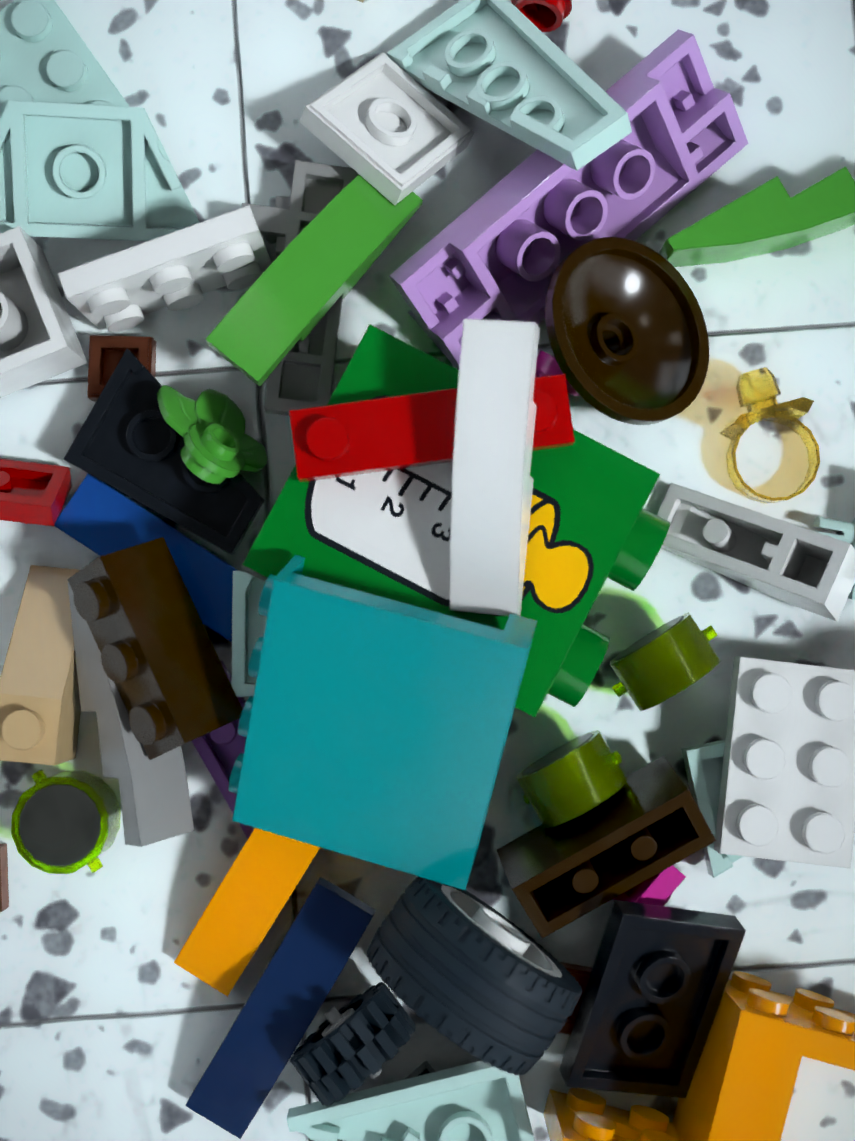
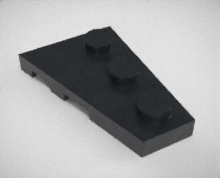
[64,348,265,555]

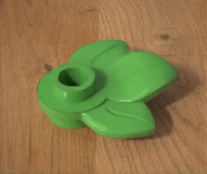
[157,385,268,484]

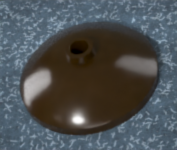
[545,237,709,425]

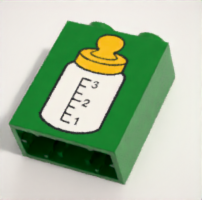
[242,324,670,718]

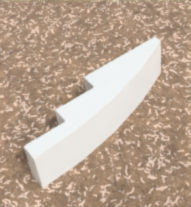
[450,319,540,616]

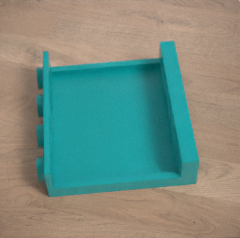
[228,555,537,890]

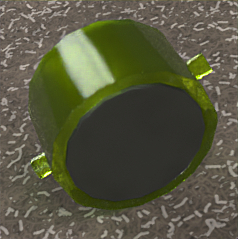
[610,612,721,711]
[516,730,628,828]
[11,769,121,874]

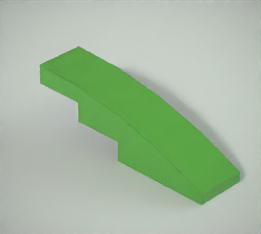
[658,166,855,267]
[205,174,423,387]

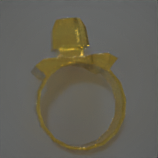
[719,367,820,504]

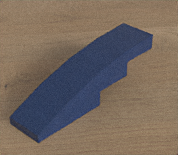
[185,876,376,1139]

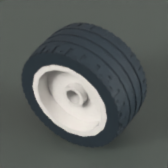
[366,876,582,1075]

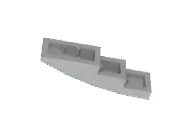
[68,583,194,847]

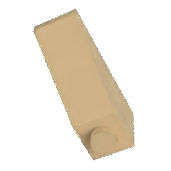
[0,565,81,766]

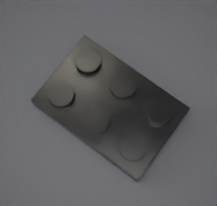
[559,900,746,1098]

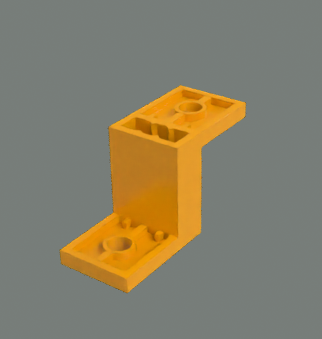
[543,971,855,1141]

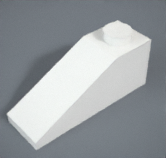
[657,483,855,622]

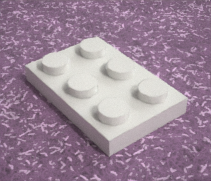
[58,205,272,332]
[714,656,855,869]

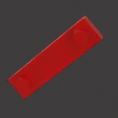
[289,374,575,482]

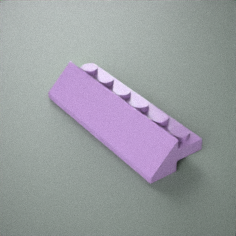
[389,29,748,370]

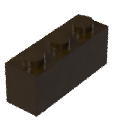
[67,537,242,760]
[497,756,716,939]

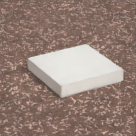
[300,52,475,205]

